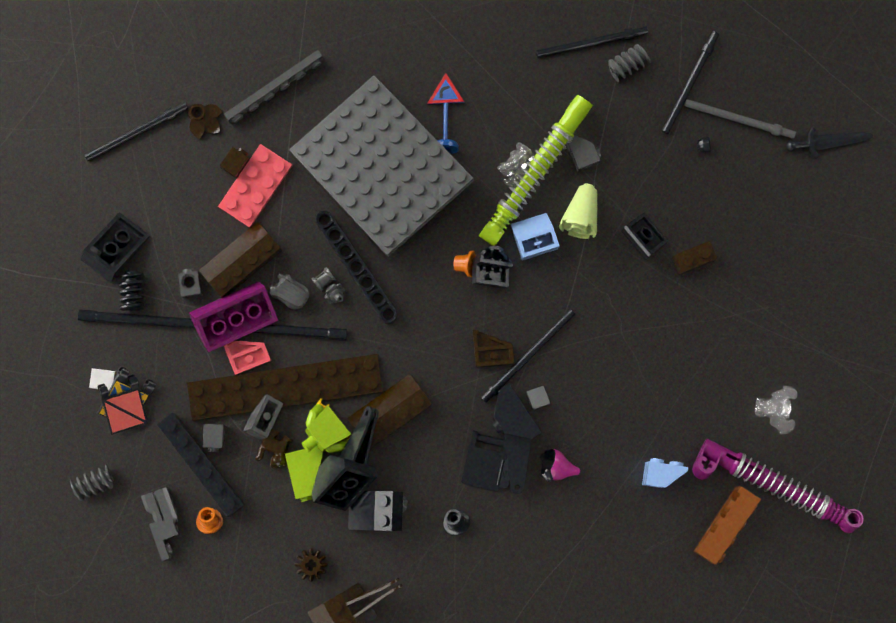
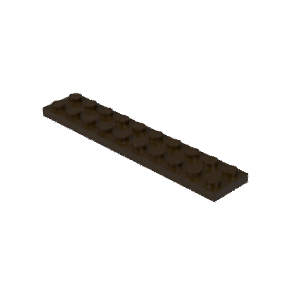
[187,354,383,421]

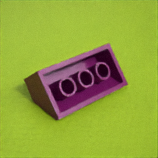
[189,281,278,352]

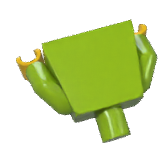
[302,398,351,453]

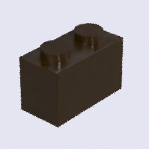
[672,241,717,275]

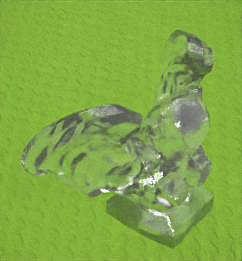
[497,142,534,188]
[755,386,798,434]

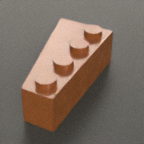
[694,486,761,565]

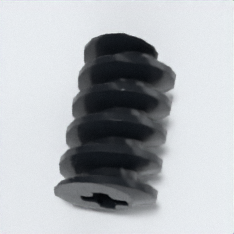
[119,271,144,311]

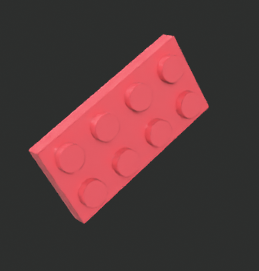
[218,144,292,228]

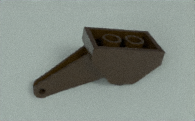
[307,578,403,623]

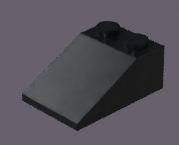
[80,212,149,283]
[348,491,403,531]

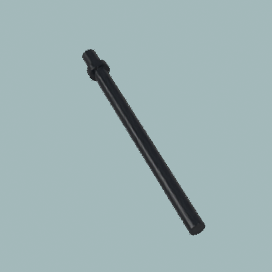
[481,309,575,403]

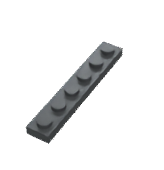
[224,50,323,124]

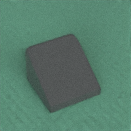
[526,386,550,410]

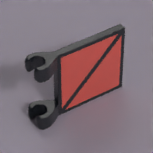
[97,374,148,435]

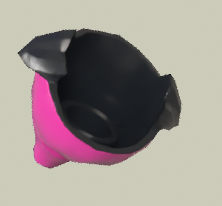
[540,449,580,482]

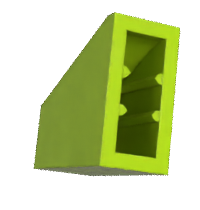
[285,446,324,502]

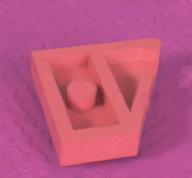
[224,341,271,375]

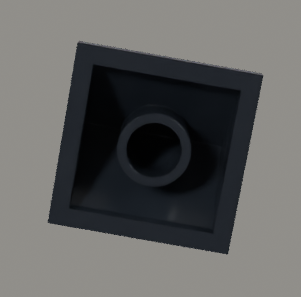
[621,213,668,260]

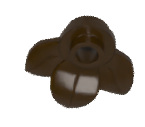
[188,104,222,139]

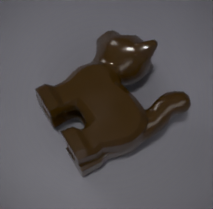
[255,429,293,469]

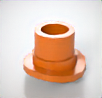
[454,251,476,277]
[196,507,223,534]

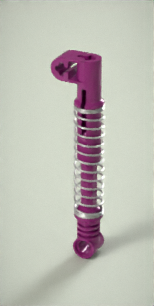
[692,439,864,533]

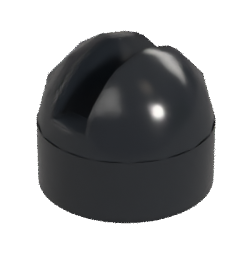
[697,137,711,152]

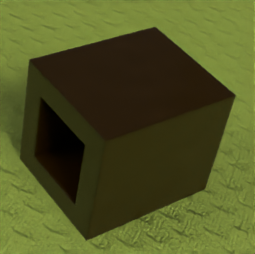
[220,147,250,179]

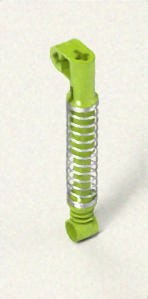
[479,95,593,246]

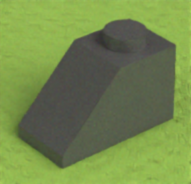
[566,135,601,172]
[243,395,283,440]

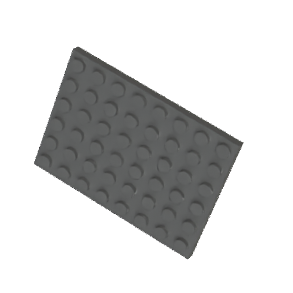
[289,75,474,257]

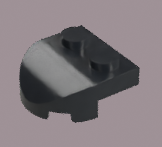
[472,246,513,289]

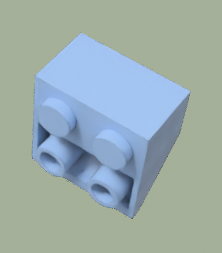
[510,213,559,260]
[642,458,688,488]

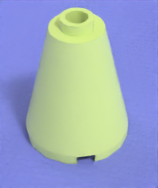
[559,183,597,239]

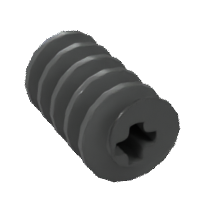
[608,44,651,82]
[70,465,114,501]

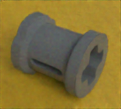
[311,267,337,292]

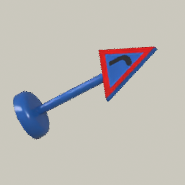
[427,73,465,154]

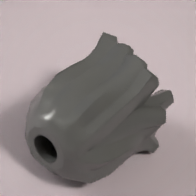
[270,273,310,310]

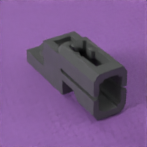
[141,487,180,561]

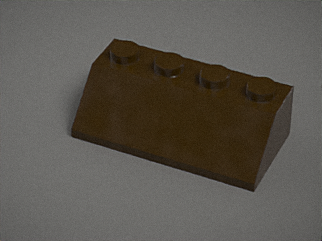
[199,222,282,298]
[347,374,432,448]

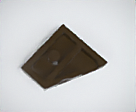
[473,329,514,367]

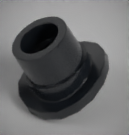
[443,509,470,536]

